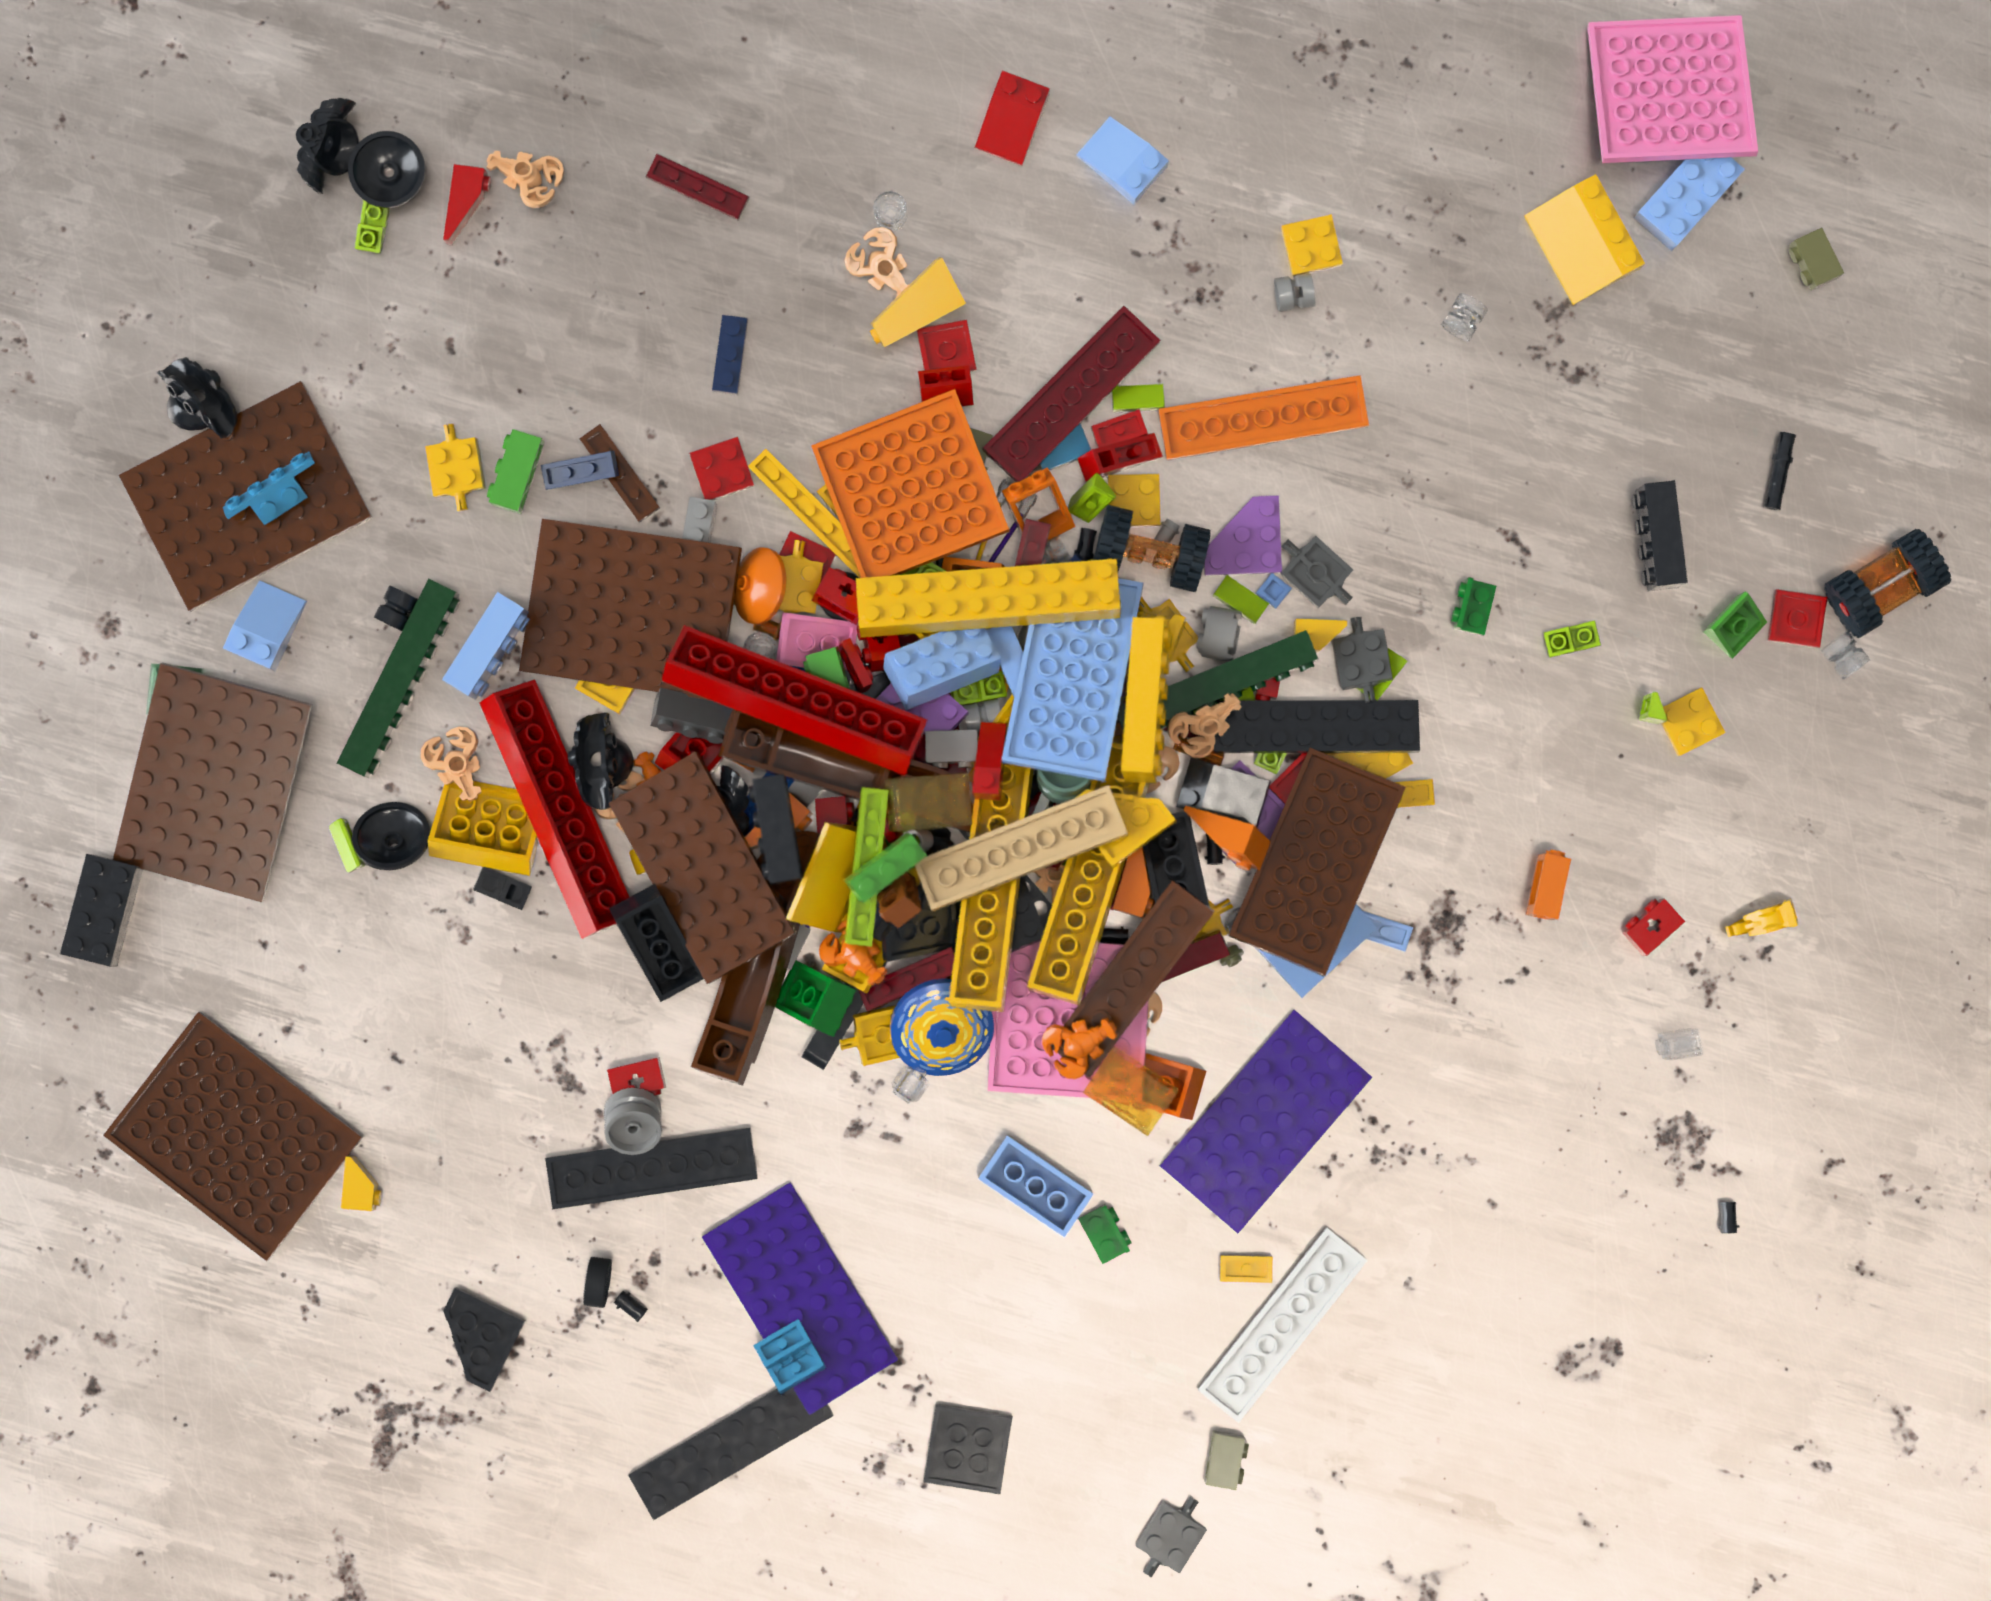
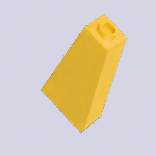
[870,257,966,347]

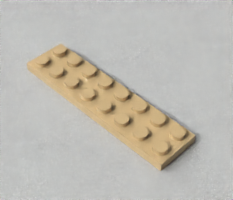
[915,785,1128,911]

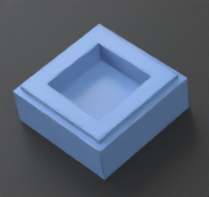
[1256,573,1292,609]

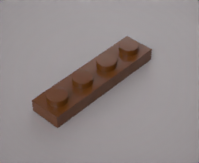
[579,424,660,523]

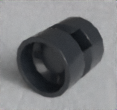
[374,585,418,631]

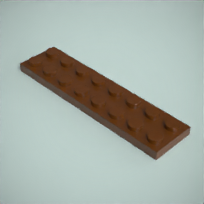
[1052,880,1215,1078]

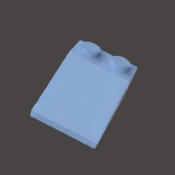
[1076,117,1169,205]
[223,580,307,671]

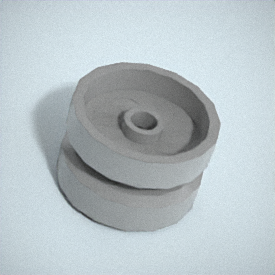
[604,1088,662,1155]

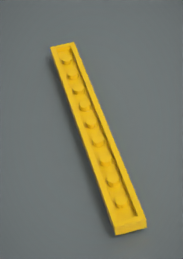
[748,449,938,639]

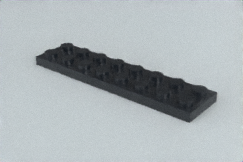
[1213,700,1420,753]
[545,1127,758,1210]
[628,1387,834,1521]

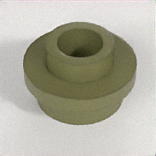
[1220,945,1244,967]

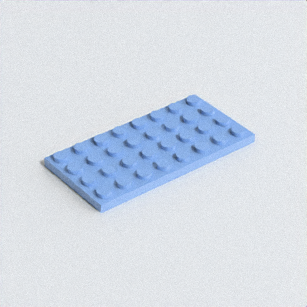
[1002,578,1143,782]

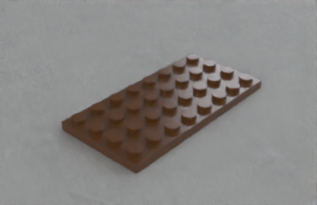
[1229,748,1406,977]
[609,752,797,984]

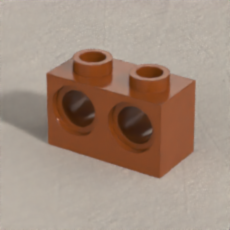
[877,871,922,928]

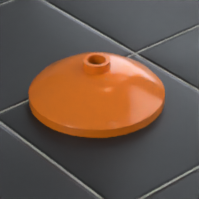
[734,547,786,625]

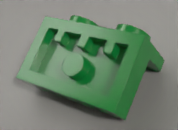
[1451,577,1497,636]
[1078,1204,1132,1265]

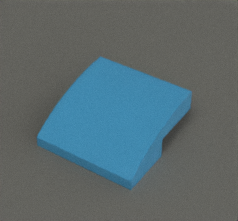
[1041,423,1091,470]
[753,1319,826,1394]

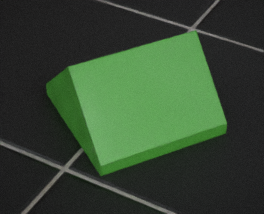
[1703,591,1767,659]

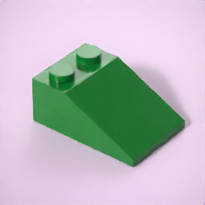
[775,960,856,1037]

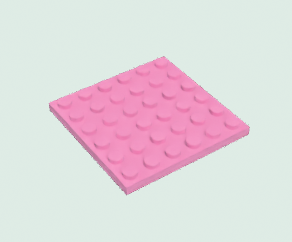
[1587,15,1758,163]
[988,941,1149,1102]

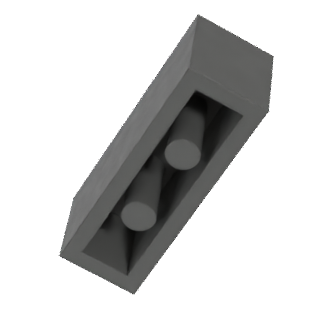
[650,688,733,744]

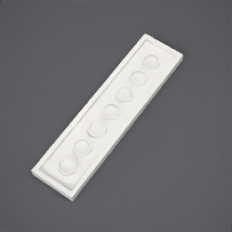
[1198,1227,1368,1423]

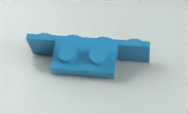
[223,452,315,525]

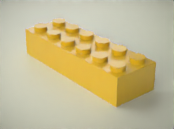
[1121,617,1172,783]

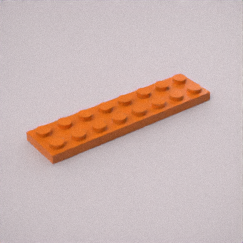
[1158,375,1369,460]

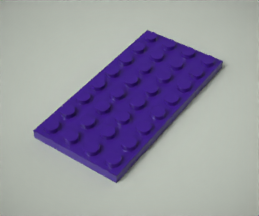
[1159,1009,1372,1234]
[702,1182,898,1415]

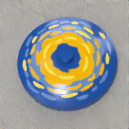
[890,979,994,1076]

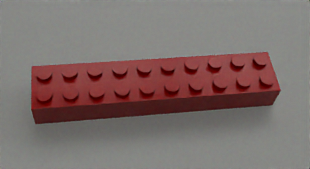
[662,625,927,776]
[479,679,629,939]

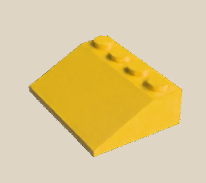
[1524,174,1645,305]
[428,781,539,876]
[786,822,857,933]

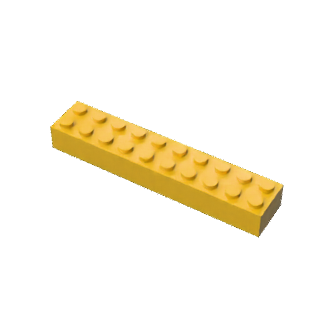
[856,559,1121,637]
[1027,742,1150,1006]
[949,763,1034,1012]

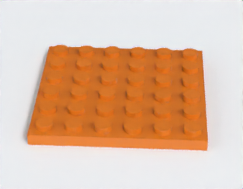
[811,389,1010,578]

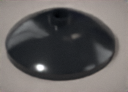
[348,131,426,208]
[352,802,430,870]

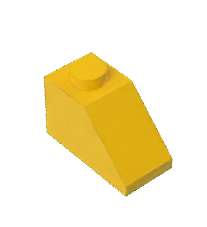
[1293,619,1347,653]
[341,1155,382,1211]

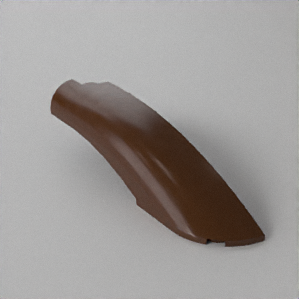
[718,709,973,833]
[691,831,820,1086]

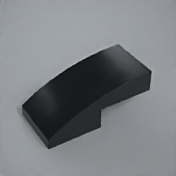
[473,867,532,910]

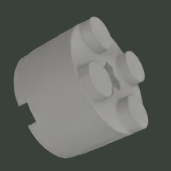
[1197,606,1242,662]

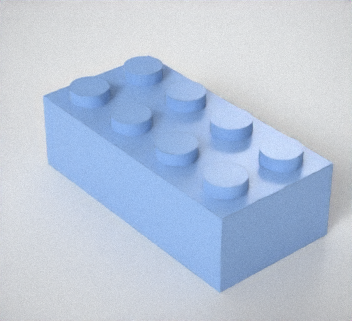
[1634,157,1745,251]
[442,592,530,700]
[883,628,1001,710]
[978,1135,1094,1238]

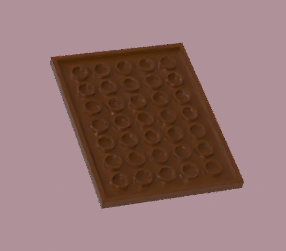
[119,381,373,612]
[519,519,742,700]
[113,663,313,902]
[103,1012,363,1261]

